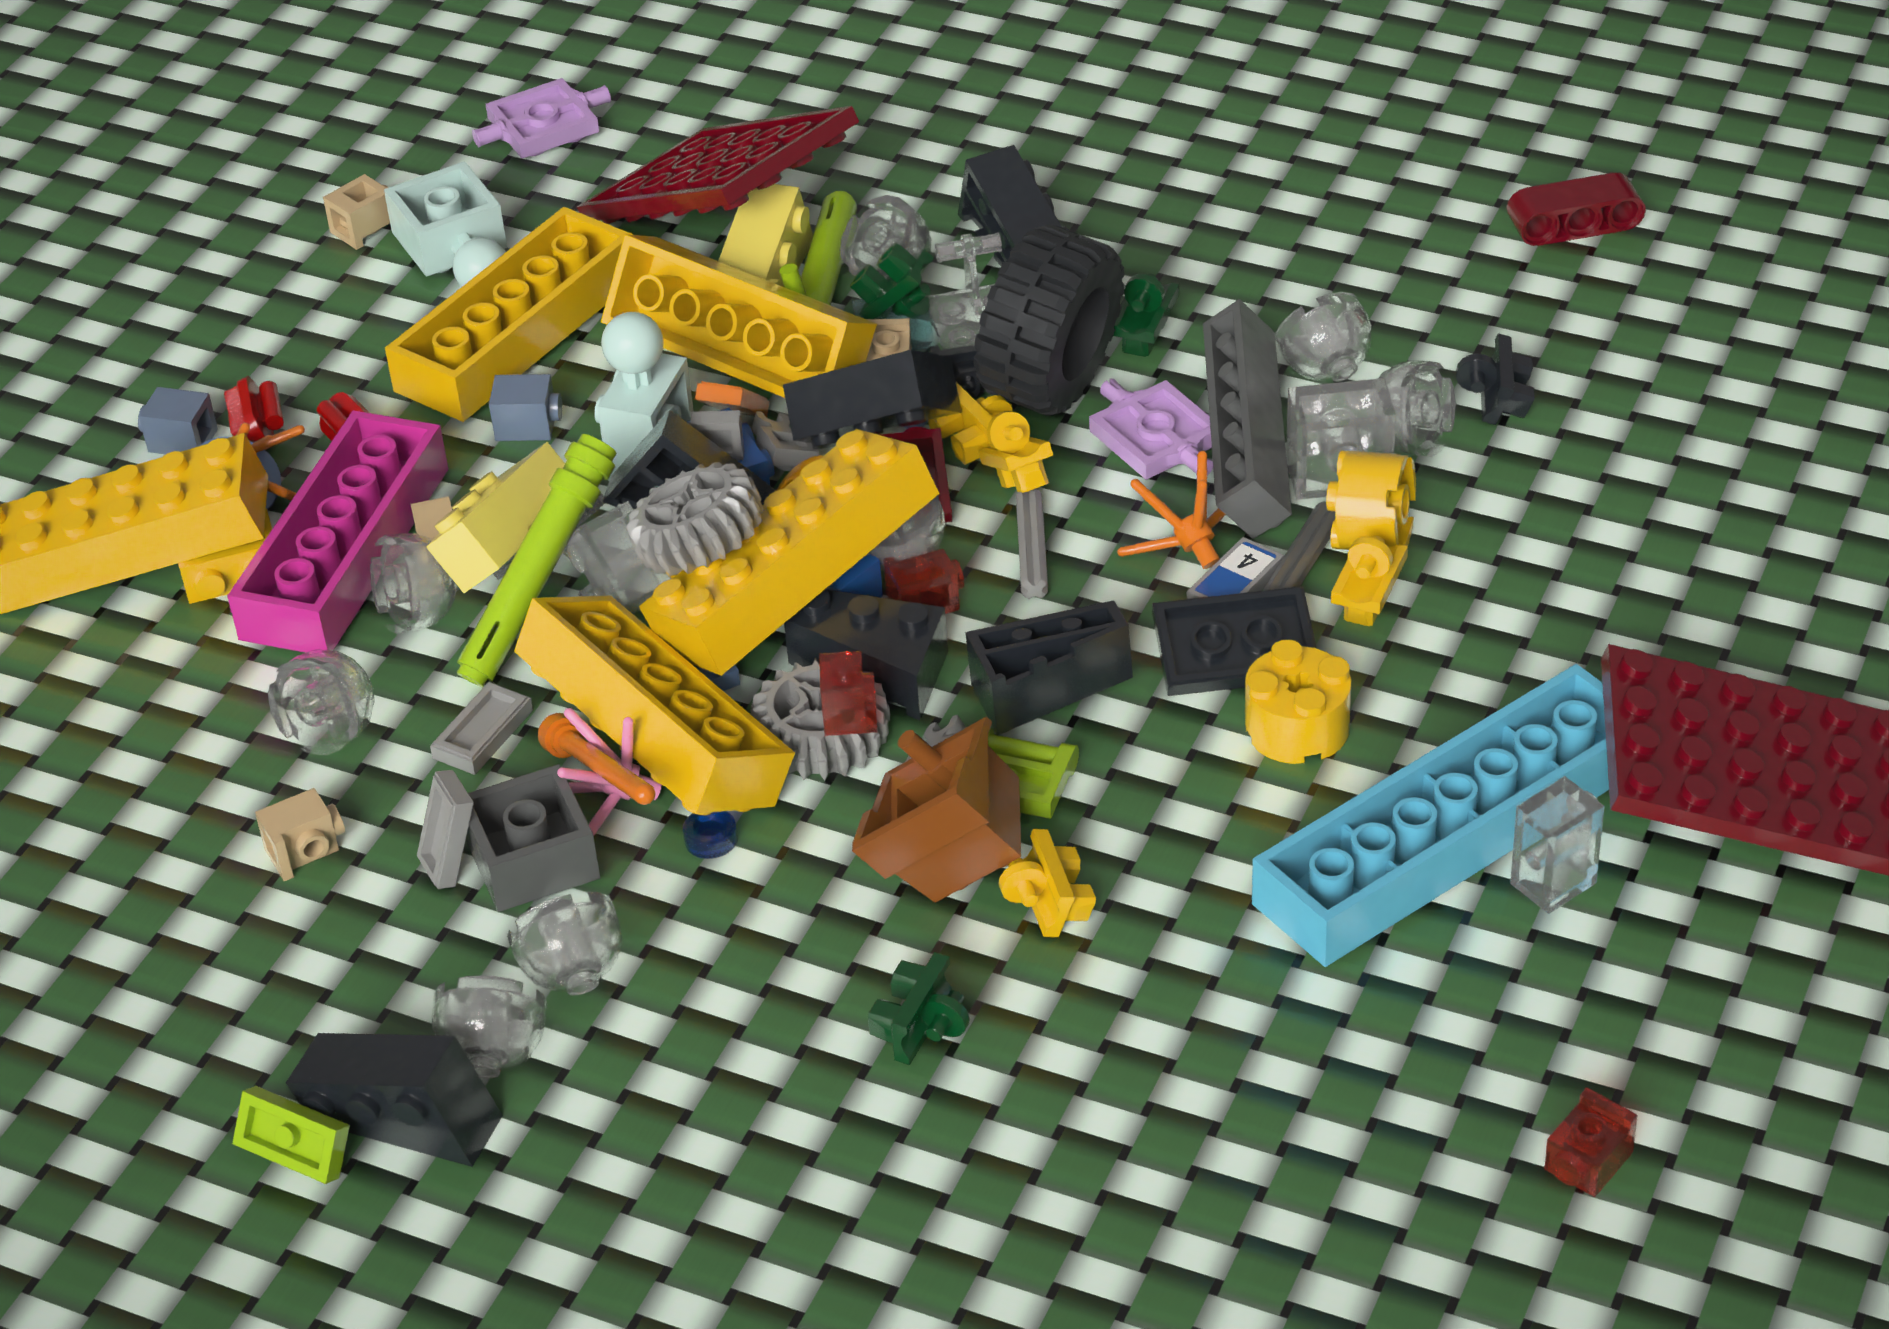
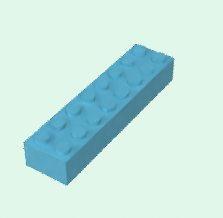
[1252,663,1609,967]

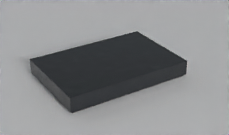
[1152,586,1317,696]

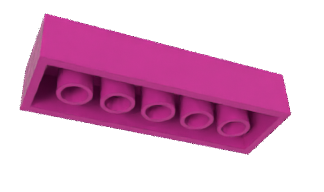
[227,410,448,657]

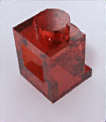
[884,549,964,614]
[819,651,878,736]
[1544,1087,1638,1197]

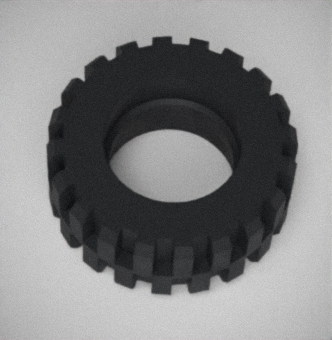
[974,224,1125,416]

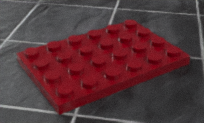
[577,106,859,224]
[1601,644,1889,876]

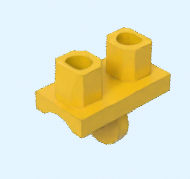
[928,382,1012,465]
[978,411,1053,493]
[1331,536,1408,626]
[999,829,1096,937]

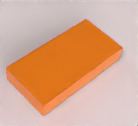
[695,381,770,417]

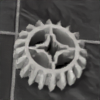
[626,462,764,576]
[751,658,890,781]

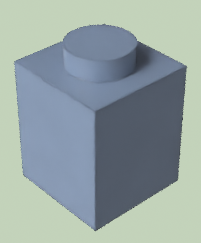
[489,374,562,441]
[138,387,218,454]

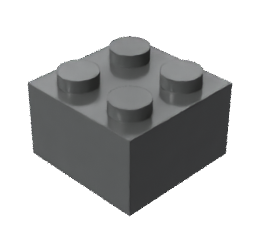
[466,764,600,912]

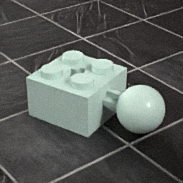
[384,161,507,287]
[594,312,694,481]

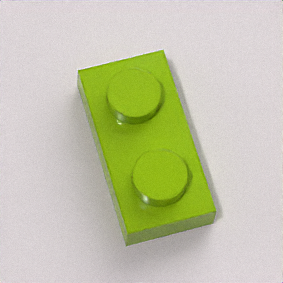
[232,1086,350,1184]

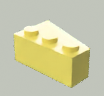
[718,184,813,287]
[426,442,565,593]

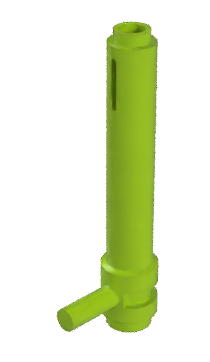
[779,191,857,305]
[457,434,617,687]

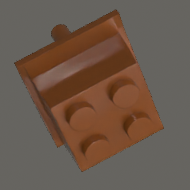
[852,717,1021,903]

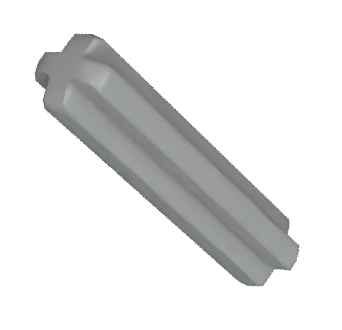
[1016,489,1048,599]

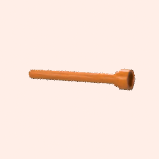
[538,713,656,805]

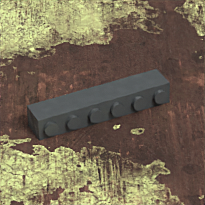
[1203,299,1292,539]

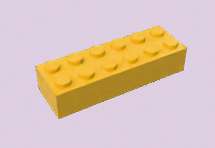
[385,207,633,422]
[601,234,877,398]
[639,429,939,676]
[0,433,268,614]
[514,595,795,815]

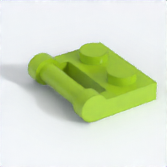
[988,728,1079,819]

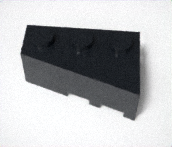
[958,145,1069,266]
[783,350,962,449]
[602,410,776,509]
[784,589,948,721]
[965,600,1133,736]
[286,1033,503,1167]

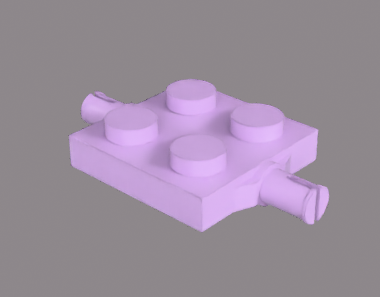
[472,78,611,159]
[1089,378,1213,480]

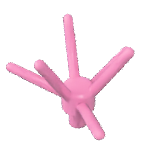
[557,708,662,836]

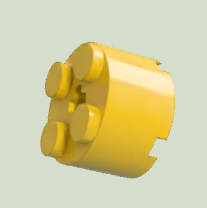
[1326,450,1416,550]
[1245,640,1351,764]

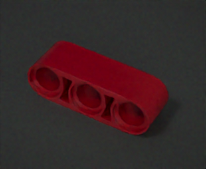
[1507,173,1646,246]

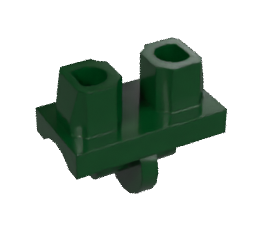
[850,242,934,319]
[1113,274,1179,357]
[868,952,970,1065]

